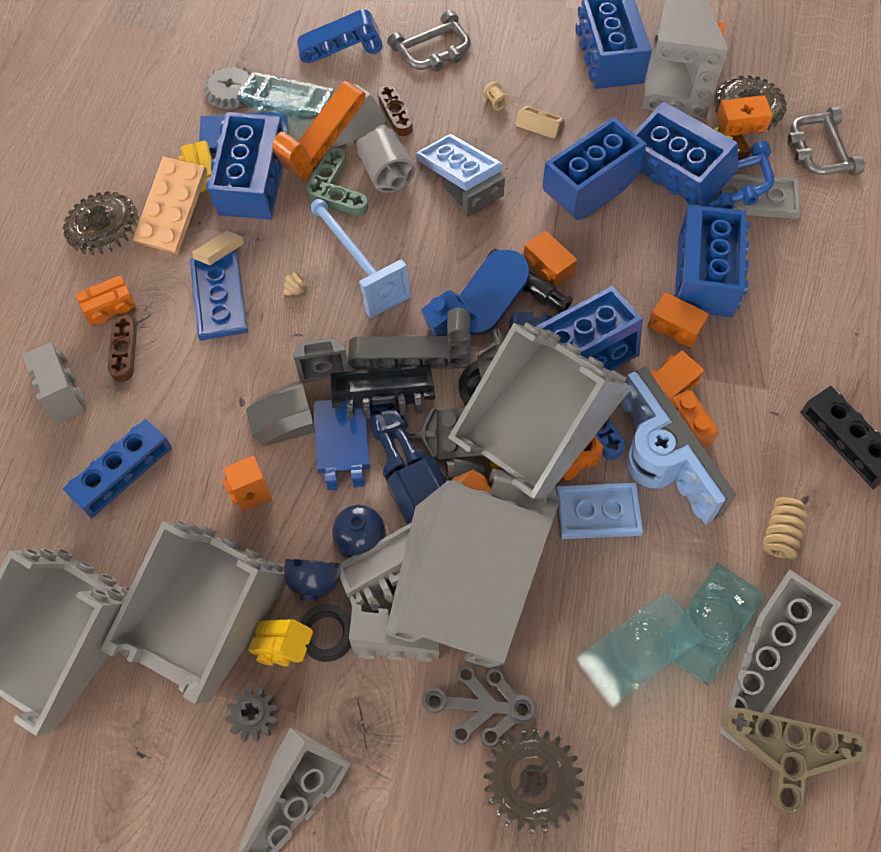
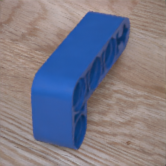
[297,9,383,63]

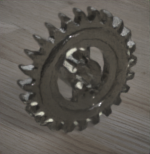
[714,75,787,134]
[63,191,139,256]
[483,728,584,835]

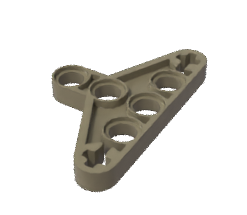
[721,707,867,813]

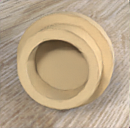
[283,271,308,296]

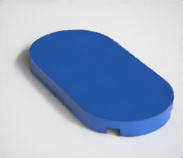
[460,249,529,335]

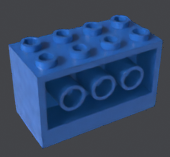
[575,0,652,89]
[634,101,738,206]
[206,112,284,220]
[675,204,750,318]
[538,286,643,371]

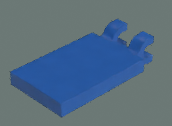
[313,400,370,490]

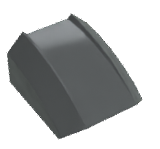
[293,337,349,383]
[246,380,315,446]

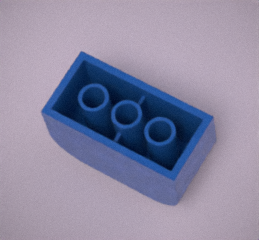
[542,117,647,220]

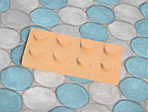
[133,156,208,254]

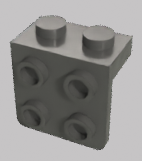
[443,172,505,217]

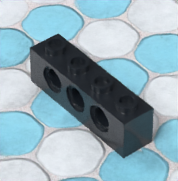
[800,386,881,490]

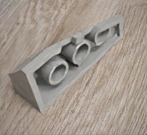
[238,728,351,852]

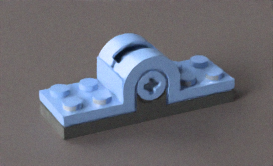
[620,366,737,525]

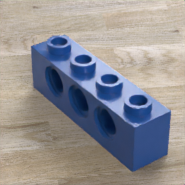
[63,418,172,519]

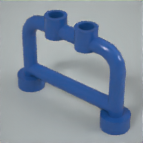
[706,141,775,209]

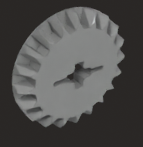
[202,65,258,109]

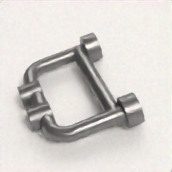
[387,10,471,72]
[787,106,865,175]

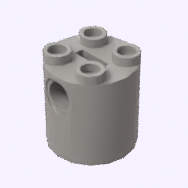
[356,125,416,193]
[489,467,559,522]

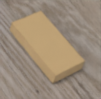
[192,231,244,265]

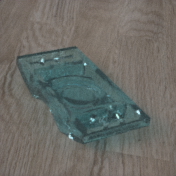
[236,72,333,120]
[658,563,766,685]
[577,591,705,708]

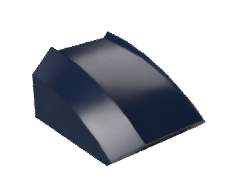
[386,457,447,525]

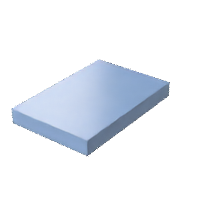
[556,483,643,539]

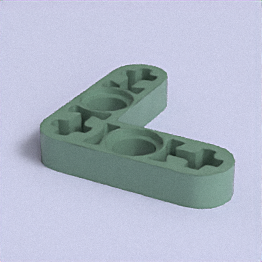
[306,148,368,216]

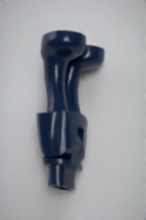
[369,400,428,480]

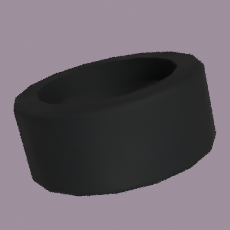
[300,604,351,662]

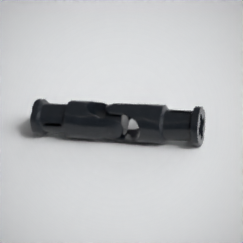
[486,248,573,314]

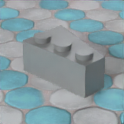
[23,342,85,424]
[349,604,440,662]

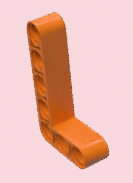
[272,81,366,180]

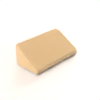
[516,106,565,138]

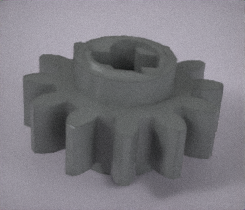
[225,687,280,742]

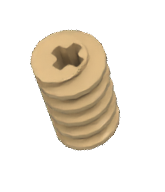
[763,497,808,559]

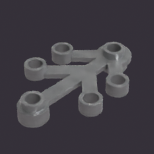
[423,666,537,748]

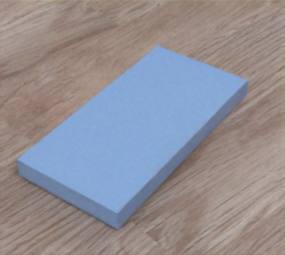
[415,134,503,191]

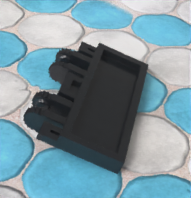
[331,365,435,420]

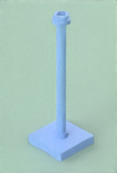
[311,199,411,319]

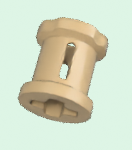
[483,81,510,111]

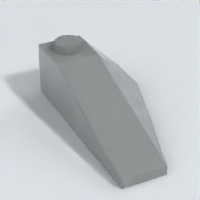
[330,84,388,149]

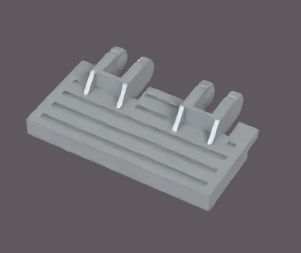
[339,523,411,613]

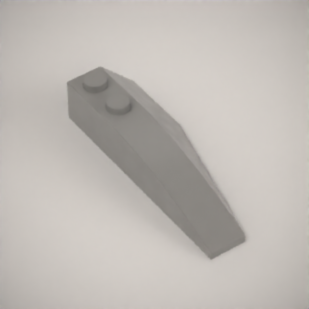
[719,569,842,751]

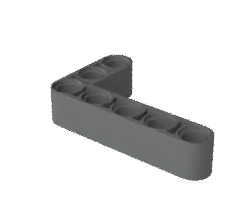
[348,308,471,369]

